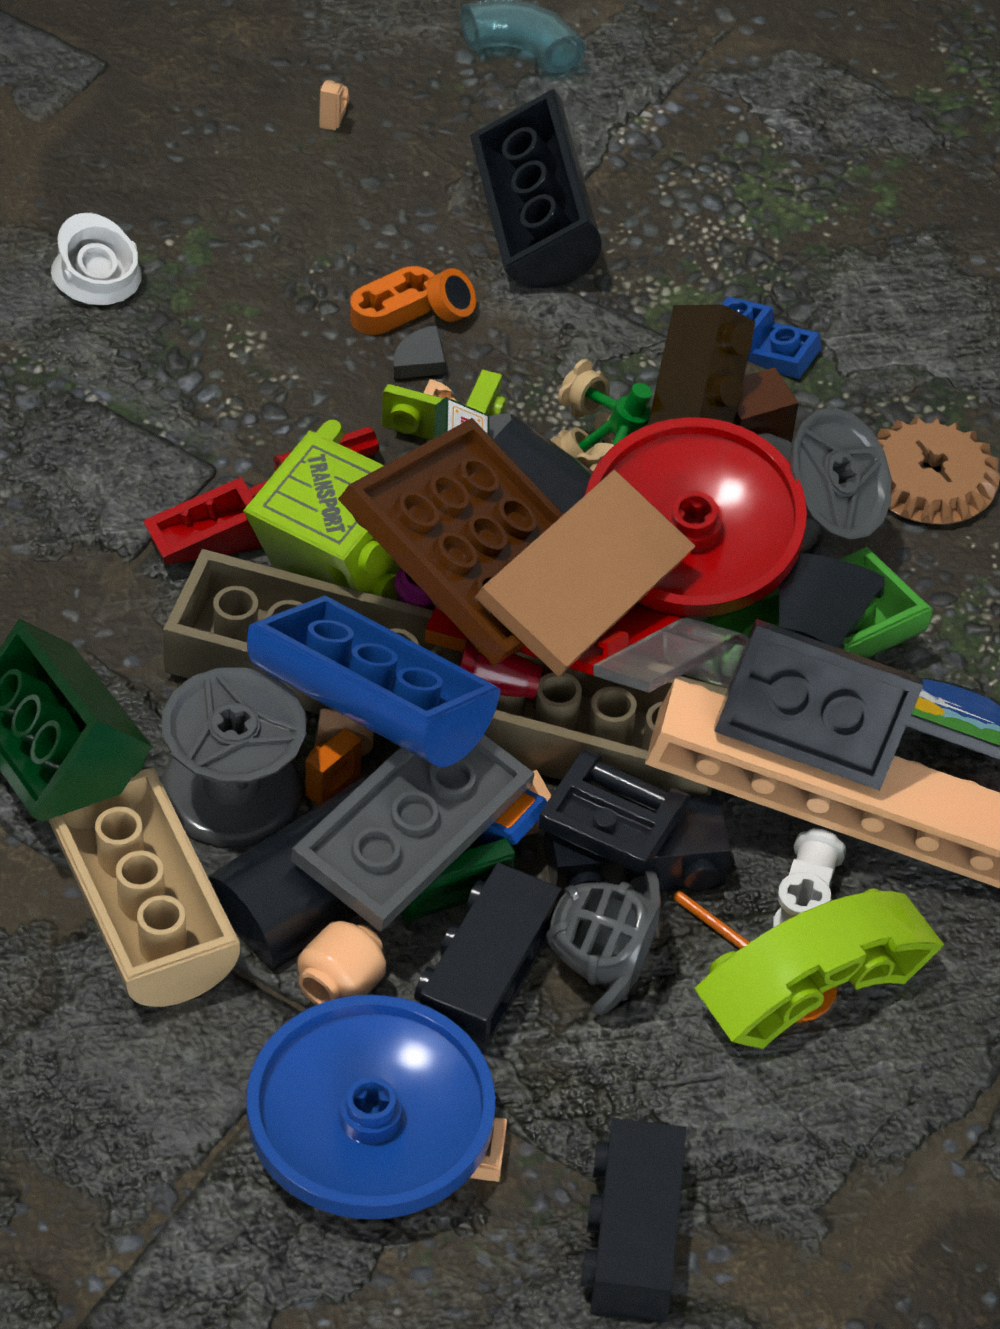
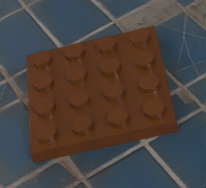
[338,418,564,666]

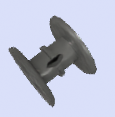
[757,407,892,553]
[161,667,306,847]

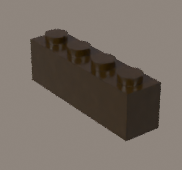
[648,304,756,425]

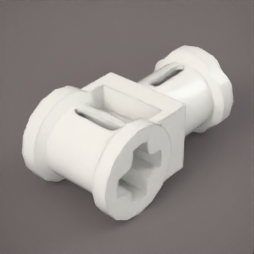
[773,828,846,927]

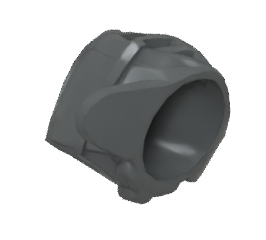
[546,871,661,1016]

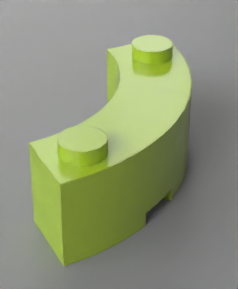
[694,888,944,1049]

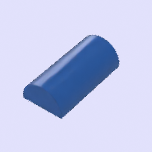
[247,595,501,767]

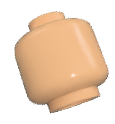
[298,921,386,1005]

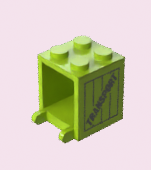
[243,420,400,600]

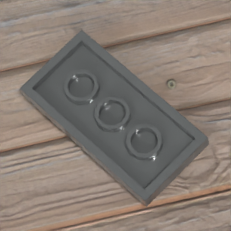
[291,735,535,932]

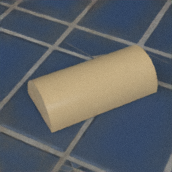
[48,766,240,1007]

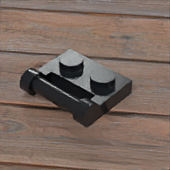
[538,749,690,875]

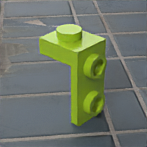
[382,369,508,440]

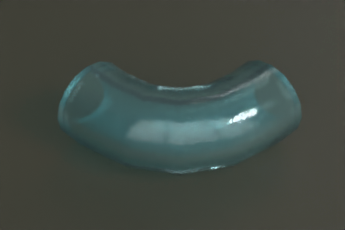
[460,0,585,74]

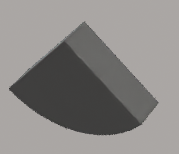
[393,326,445,379]

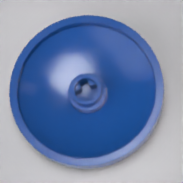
[246,995,496,1219]

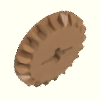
[876,416,1000,524]

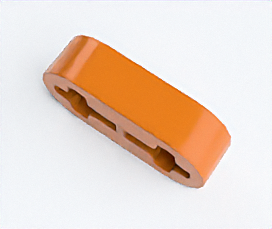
[350,266,434,335]

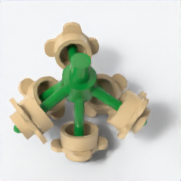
[550,359,652,471]

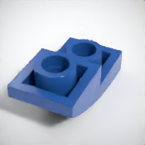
[722,297,822,379]

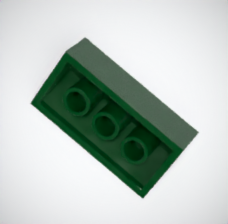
[0,619,153,822]

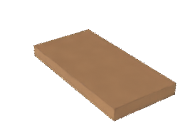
[475,470,695,677]

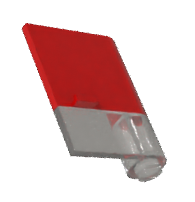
[517,603,748,693]

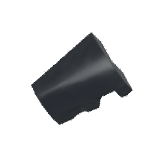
[778,553,885,650]

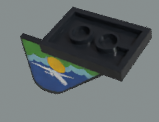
[714,619,1000,791]

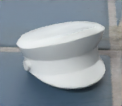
[51,213,142,305]

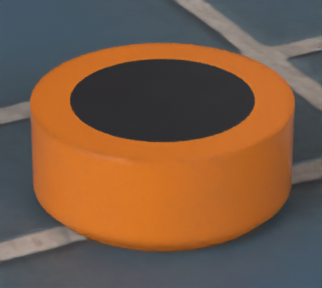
[427,268,476,322]

